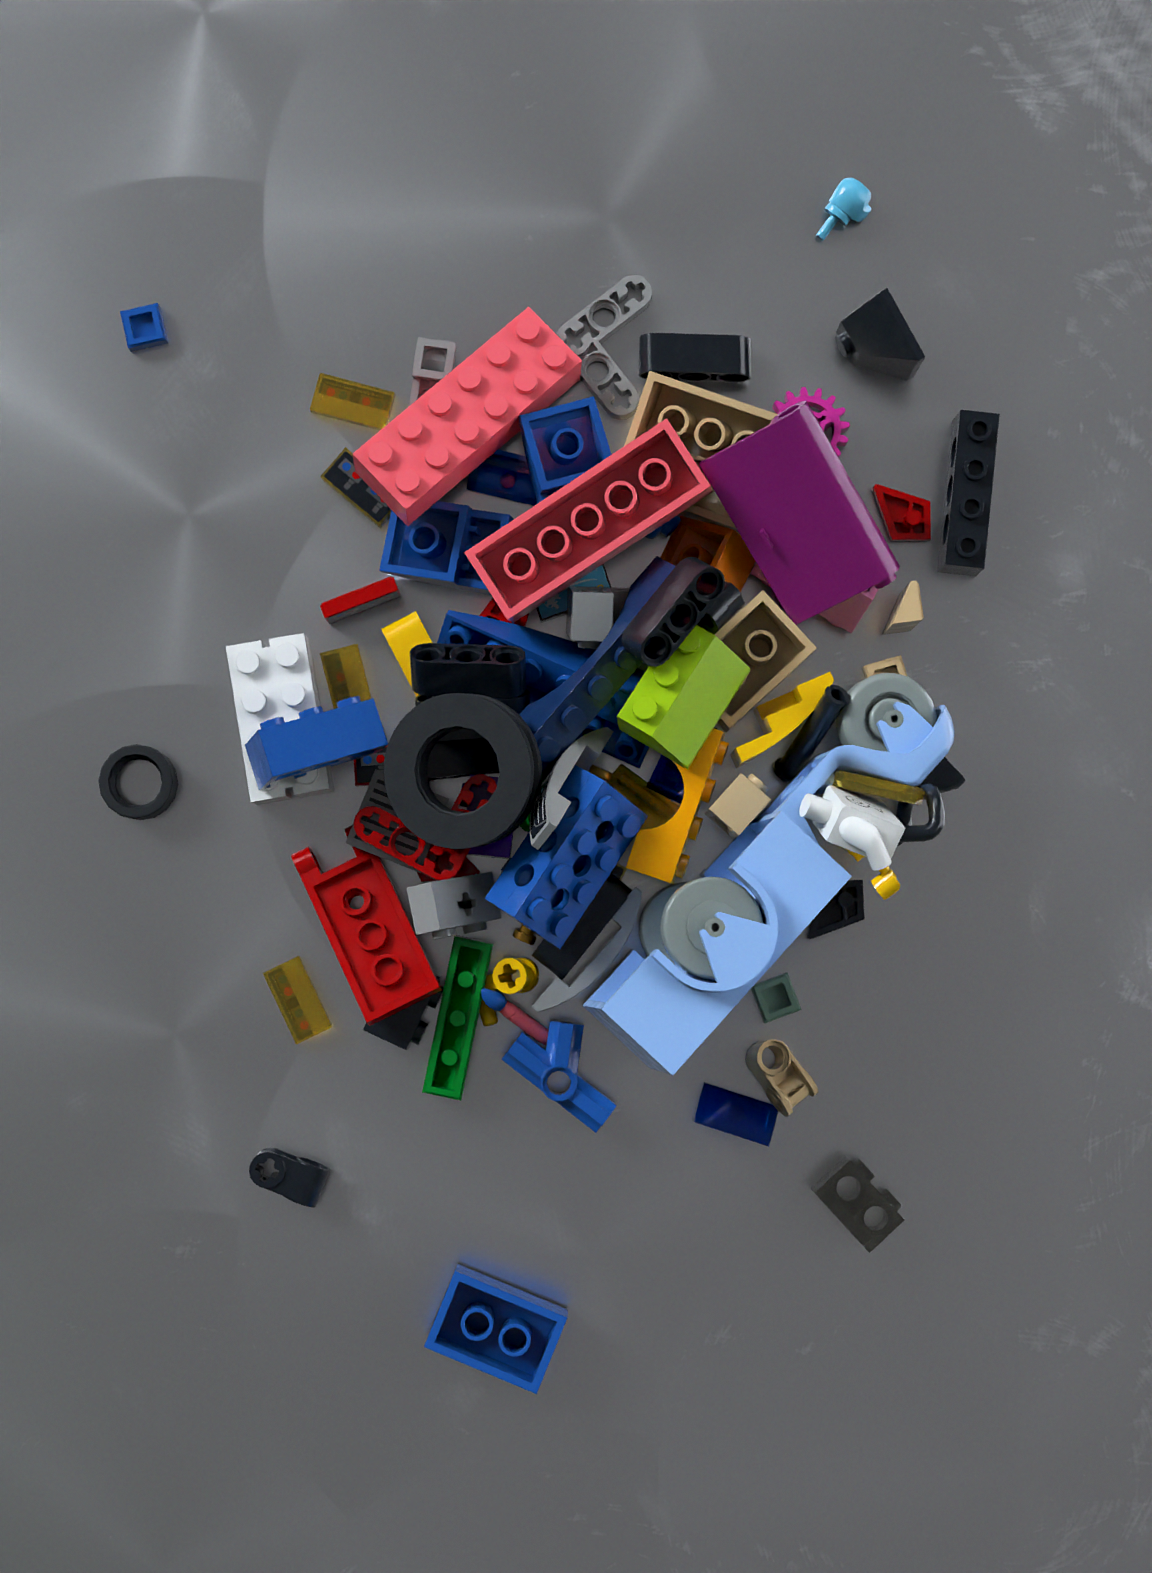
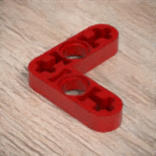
[353,774,497,881]

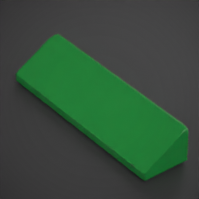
[422,935,494,1101]

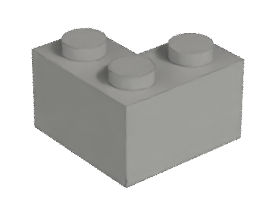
[566,586,630,648]

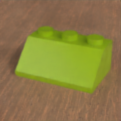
[617,625,750,770]

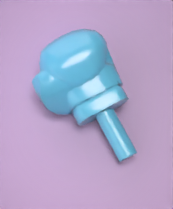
[816,178,872,240]

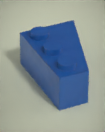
[245,696,388,791]

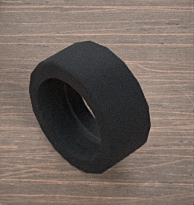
[98,744,178,820]

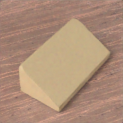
[883,581,924,635]

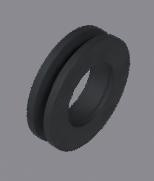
[384,693,542,849]

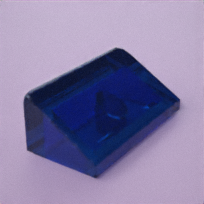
[466,449,537,506]
[692,1082,778,1147]

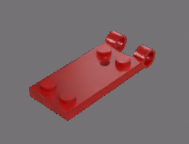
[291,825,442,1026]

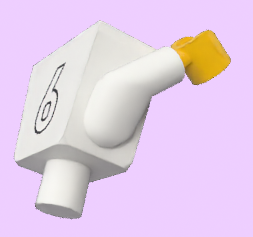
[799,785,905,900]

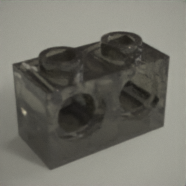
[811,1156,904,1253]

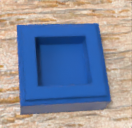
[120,303,168,352]

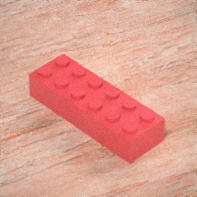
[352,306,582,526]
[464,418,713,623]

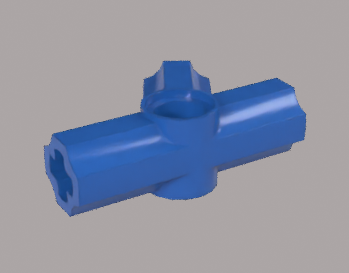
[501,1020,617,1133]

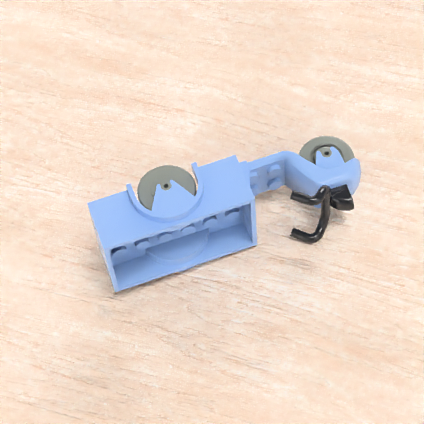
[582,673,965,1076]

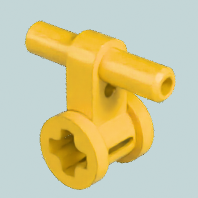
[480,957,539,1027]

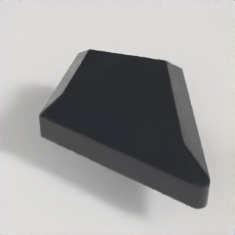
[807,880,865,939]

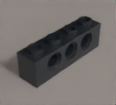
[937,410,1000,576]

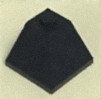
[835,288,925,381]

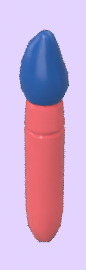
[481,988,548,1045]

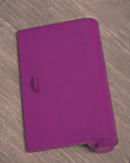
[699,400,900,625]

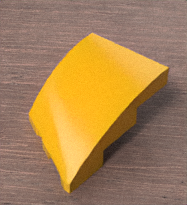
[730,672,834,769]

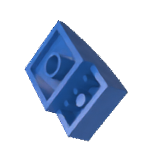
[519,396,612,504]
[379,501,514,595]

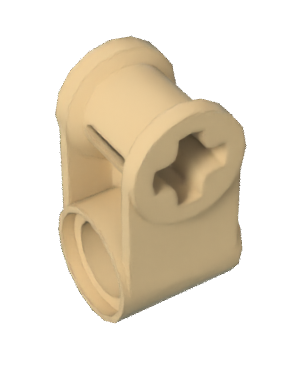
[746,1039,818,1117]

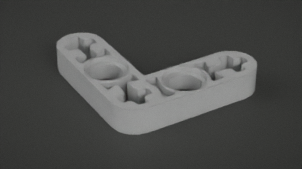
[557,275,652,420]

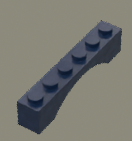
[519,556,676,774]

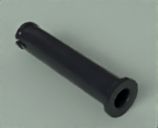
[773,685,850,783]

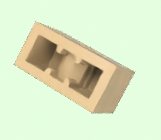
[704,773,771,839]

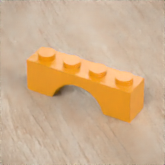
[625,728,729,884]

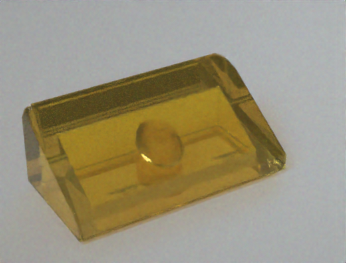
[607,764,680,830]

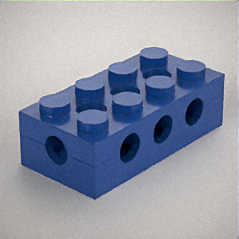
[485,765,648,949]

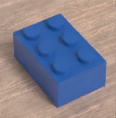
[424,1264,568,1394]

